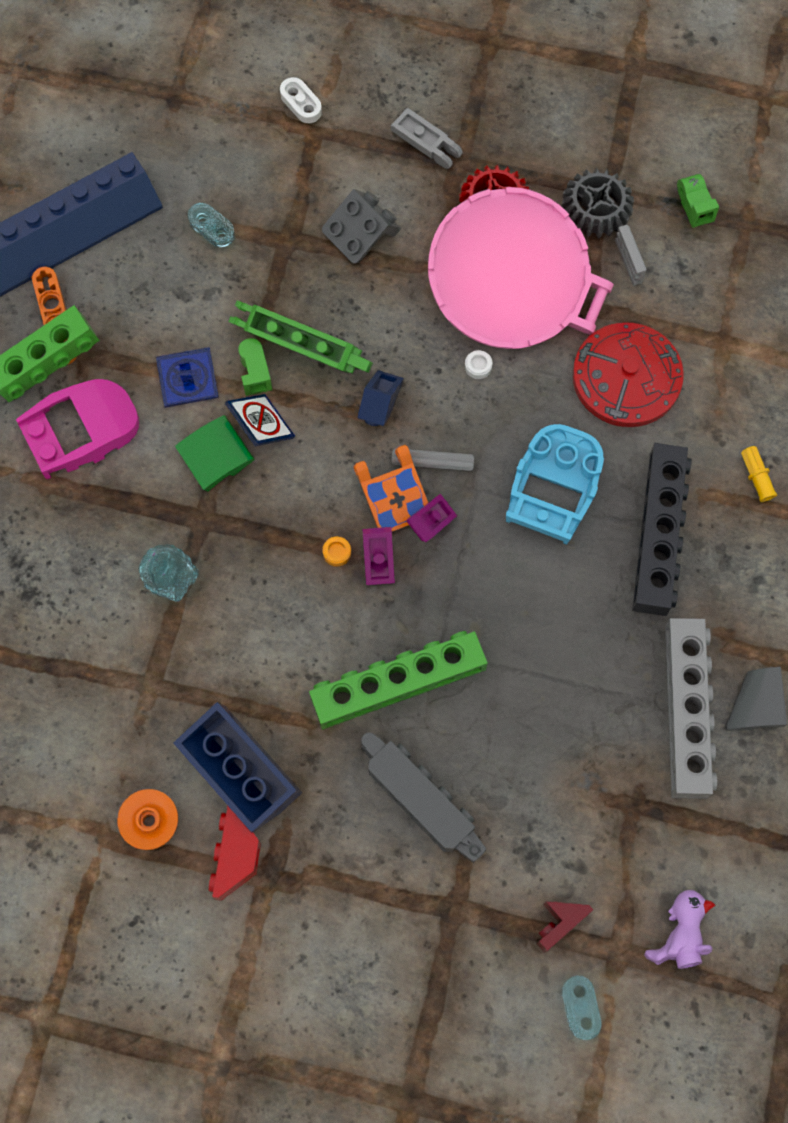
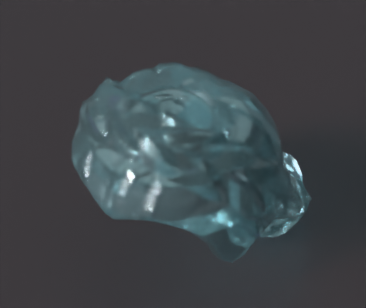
[138,544,199,602]

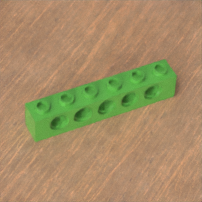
[309,631,488,730]

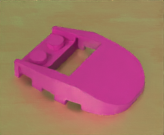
[16,379,139,479]

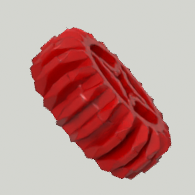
[459,164,530,204]

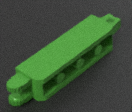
[228,300,373,374]

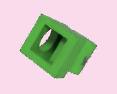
[677,174,719,228]
[238,338,272,396]

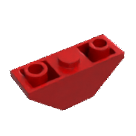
[209,806,261,901]

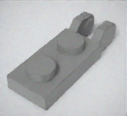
[391,108,463,169]

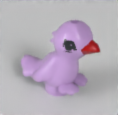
[644,890,716,969]

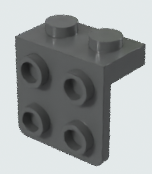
[322,189,401,264]

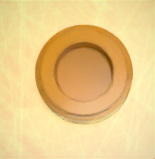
[323,536,351,567]

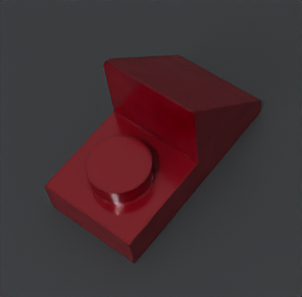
[536,901,593,953]

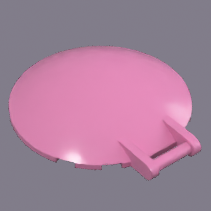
[428,187,614,349]

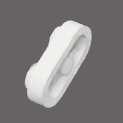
[280,77,322,123]

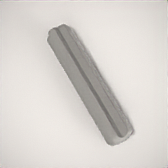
[392,448,474,471]

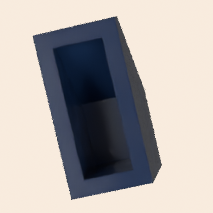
[357,370,404,426]

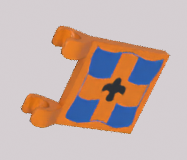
[353,445,428,532]

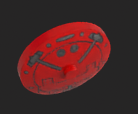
[573,323,684,427]

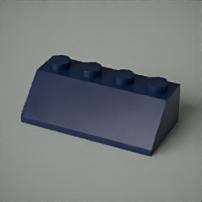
[173,702,303,833]

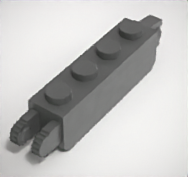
[360,732,486,863]

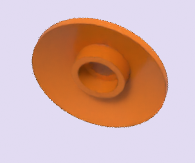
[117,789,178,850]

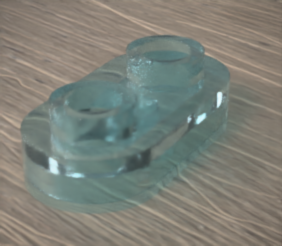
[188,203,235,247]
[562,976,602,1040]

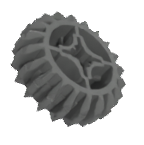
[561,168,634,239]

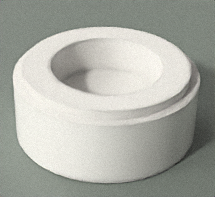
[465,350,493,379]

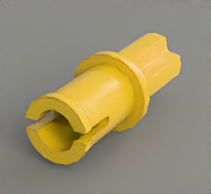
[741,446,777,502]

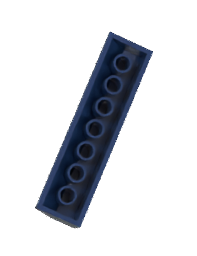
[0,152,163,297]

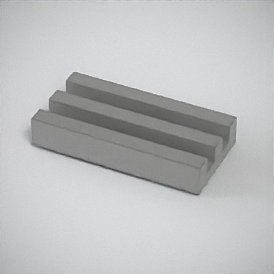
[615,225,647,286]

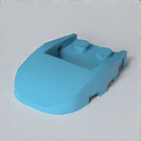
[506,424,604,544]

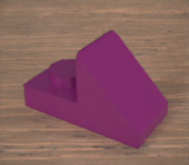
[407,493,457,543]
[362,527,395,585]

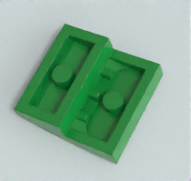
[175,415,255,491]

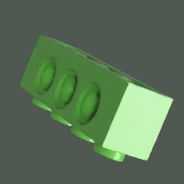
[0,305,100,402]

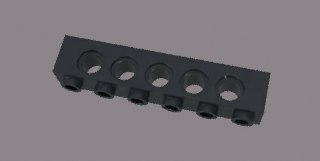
[632,443,692,616]

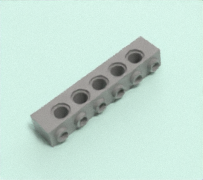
[665,618,717,799]

